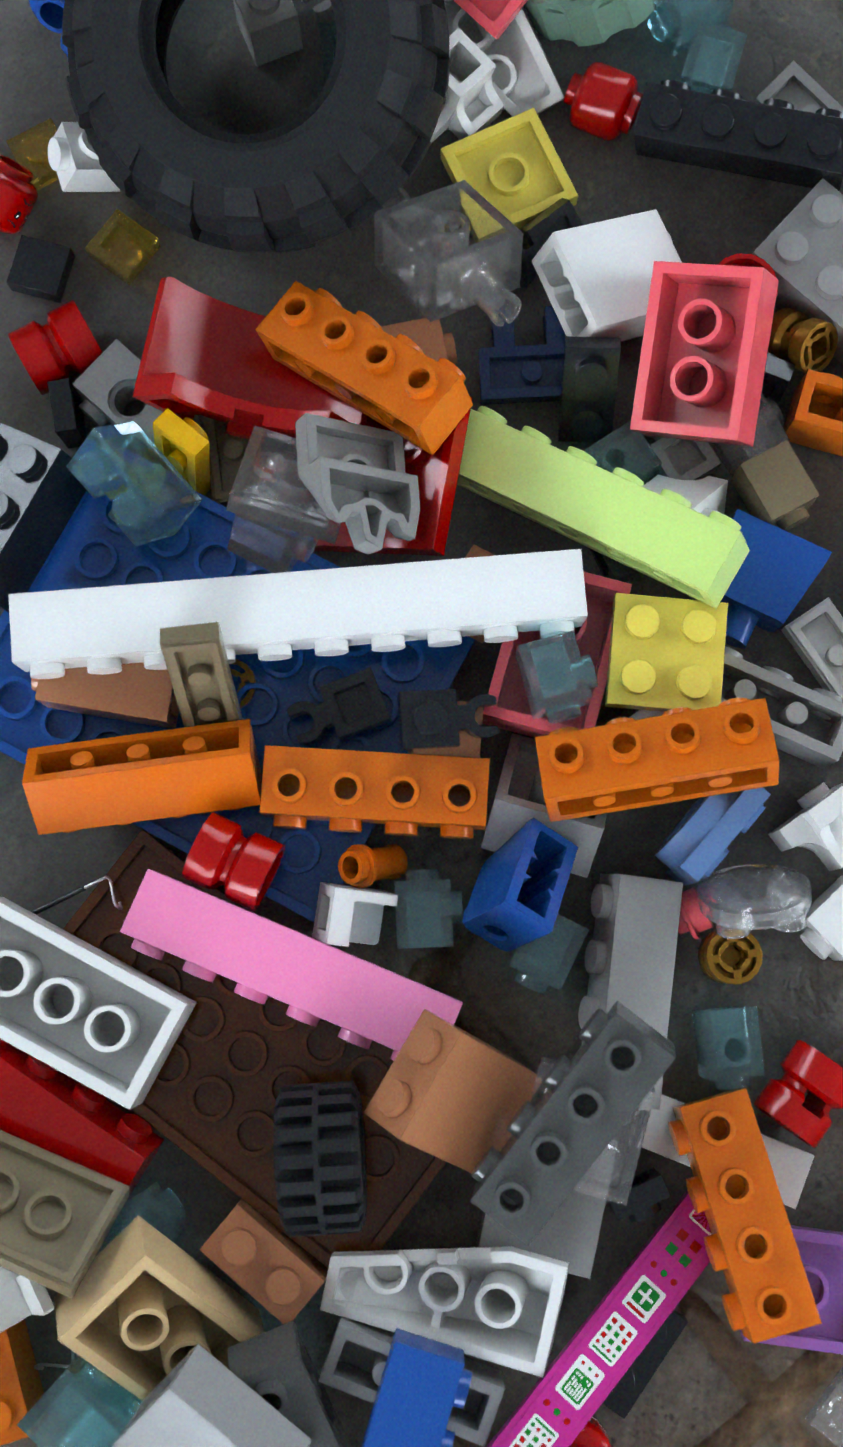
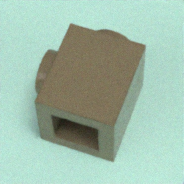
[731,440,820,531]

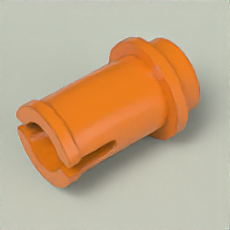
[338,844,408,888]

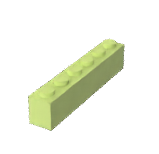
[457,406,750,609]

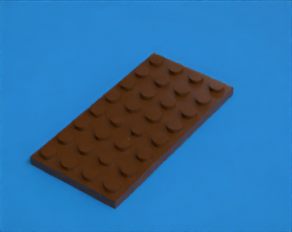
[63,829,446,1268]

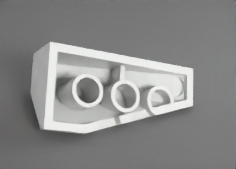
[444,0,564,117]
[320,1246,569,1378]

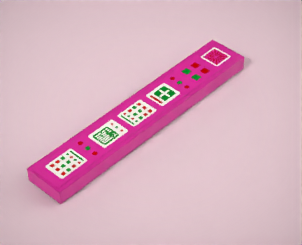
[486,1190,711,1447]

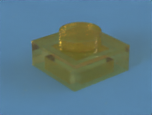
[6,118,59,191]
[85,209,161,286]

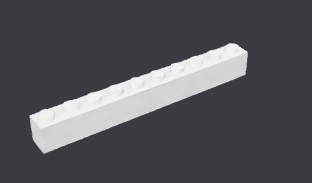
[8,549,588,679]

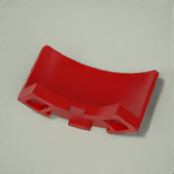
[132,276,367,443]

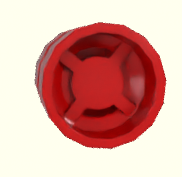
[8,300,103,396]
[182,812,286,911]
[753,1039,843,1149]

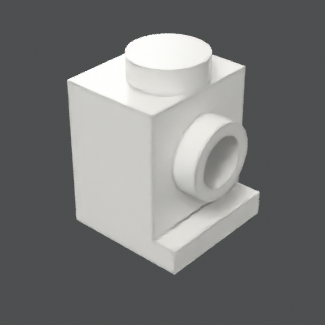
[48,122,120,192]

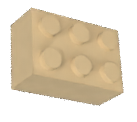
[54,1215,265,1401]

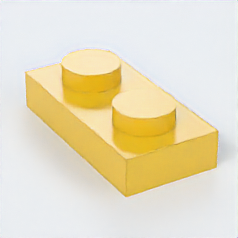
[153,408,211,495]

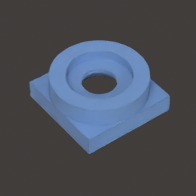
[654,787,771,886]

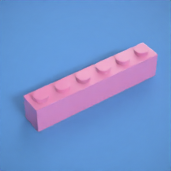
[120,869,463,1061]

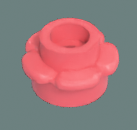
[678,887,713,940]

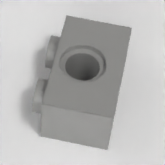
[73,339,201,467]

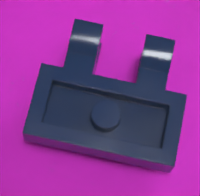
[478,306,566,405]

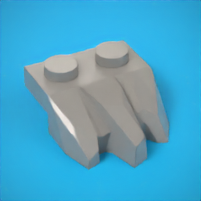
[295,413,420,554]

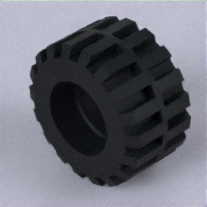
[274,1081,367,1237]

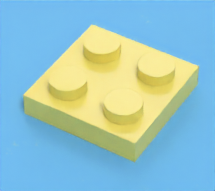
[440,107,578,246]
[605,593,728,712]

